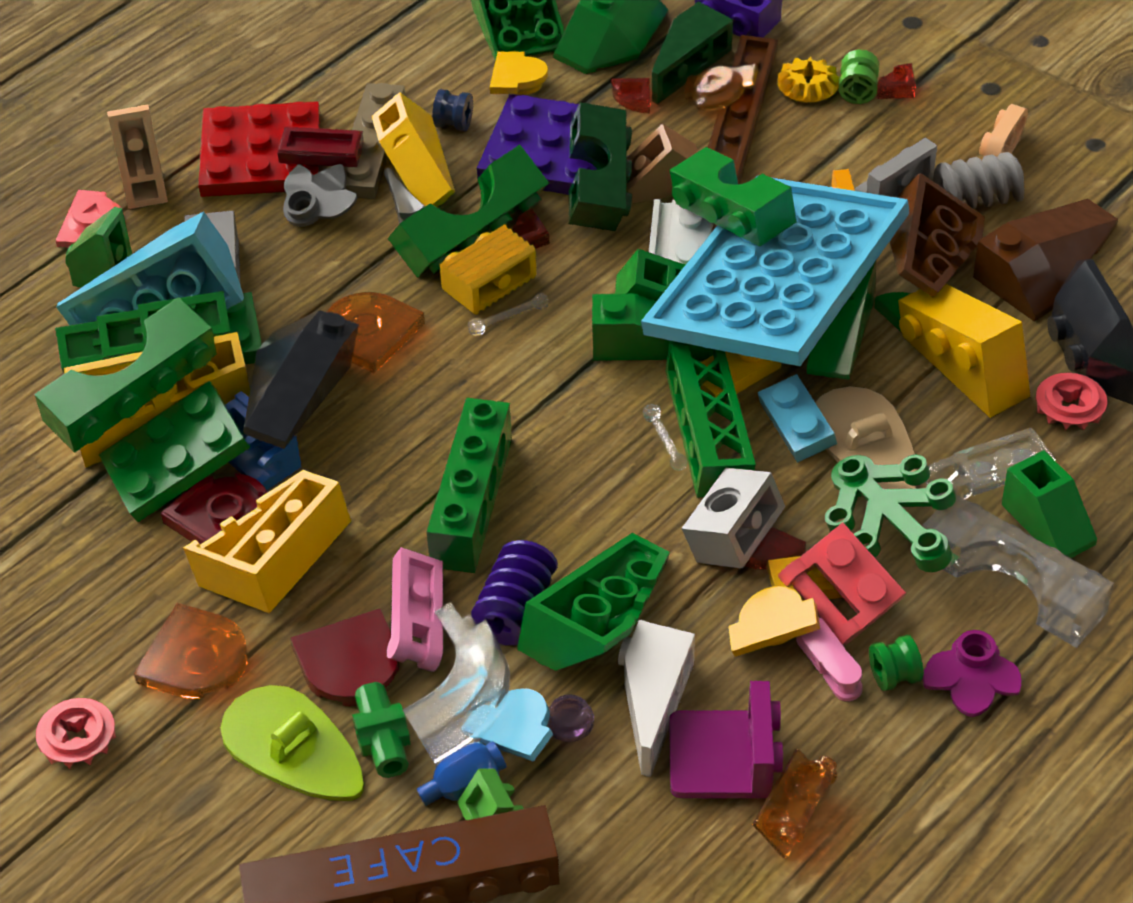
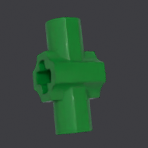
[352,682,411,778]

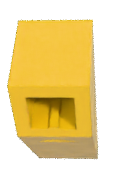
[372,92,455,207]

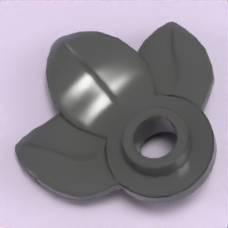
[283,164,357,227]

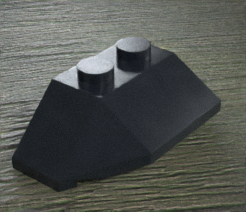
[1047,259,1133,405]

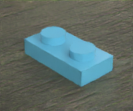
[758,374,837,463]

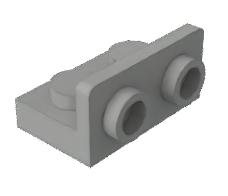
[854,137,937,197]

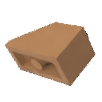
[626,123,698,203]

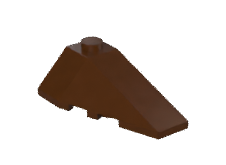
[889,173,985,297]
[973,198,1118,322]

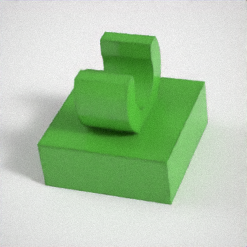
[457,769,524,820]

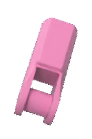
[796,618,862,701]

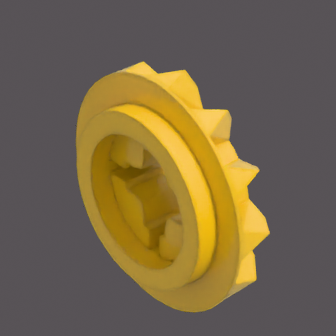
[778,56,840,102]

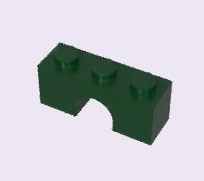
[568,102,632,231]

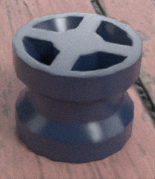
[432,89,473,132]

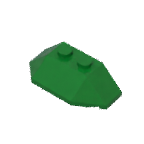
[553,0,669,74]

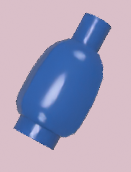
[416,741,507,806]

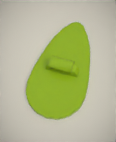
[220,685,364,801]

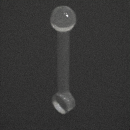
[468,293,549,336]
[643,404,688,471]

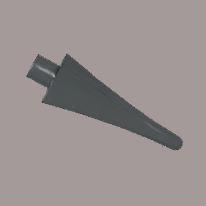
[384,168,425,224]

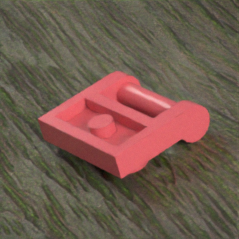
[778,522,906,646]

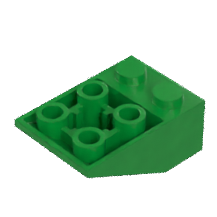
[471,0,564,61]

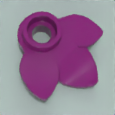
[923,630,1022,717]

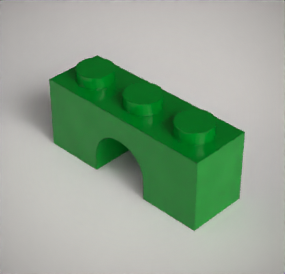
[669,147,797,246]

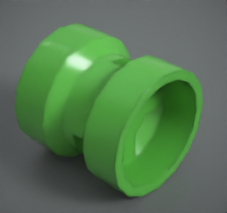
[839,50,880,104]

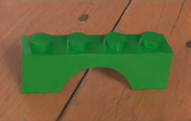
[387,145,549,278]
[34,297,217,453]

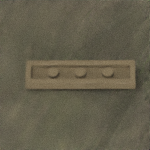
[344,83,405,199]

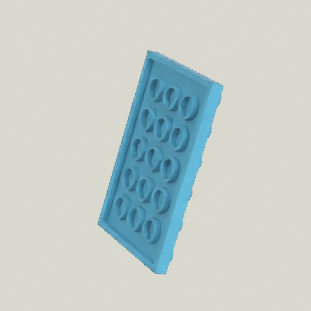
[641,175,910,366]

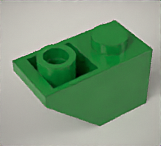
[1001,450,1097,564]

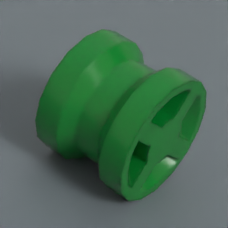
[869,635,924,691]

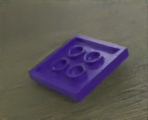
[477,94,597,195]

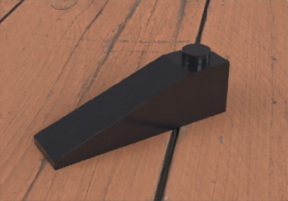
[243,310,359,449]

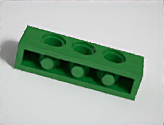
[426,398,512,573]

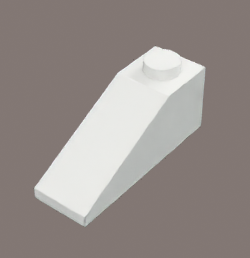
[618,620,695,777]

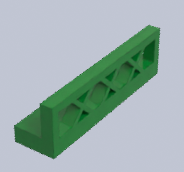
[665,341,756,498]

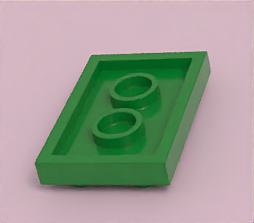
[99,381,250,522]

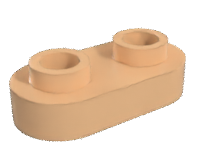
[979,104,1028,157]

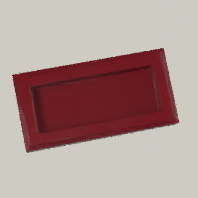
[277,127,364,168]

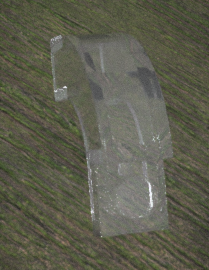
[403,602,510,767]

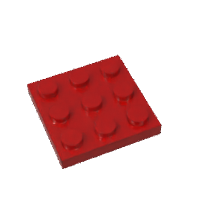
[198,101,320,197]

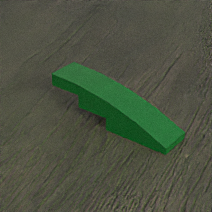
[55,291,231,373]

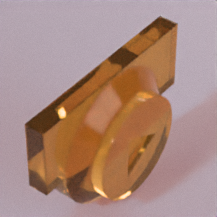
[683,64,759,111]

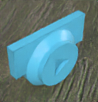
[459,689,553,762]

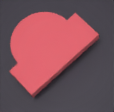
[55,190,121,248]

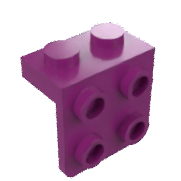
[669,681,783,798]

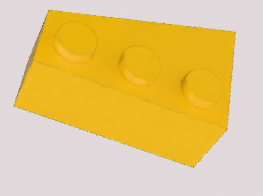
[183,470,351,613]

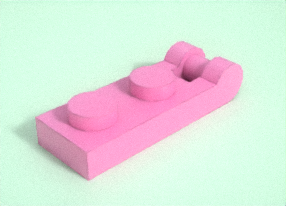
[387,547,443,672]

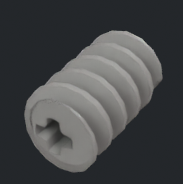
[933,152,1024,209]

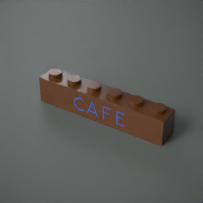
[239,805,560,903]

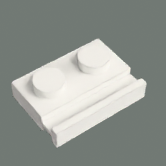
[649,199,713,265]

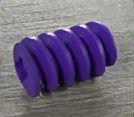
[471,540,558,645]

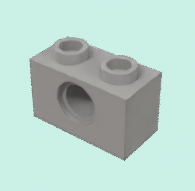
[681,468,785,568]

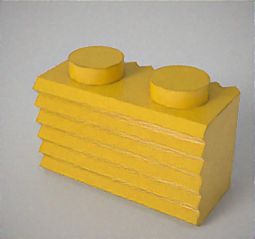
[440,225,537,315]

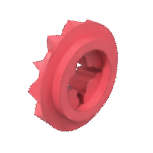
[1035,373,1107,431]
[36,698,116,769]

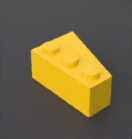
[898,284,1031,418]

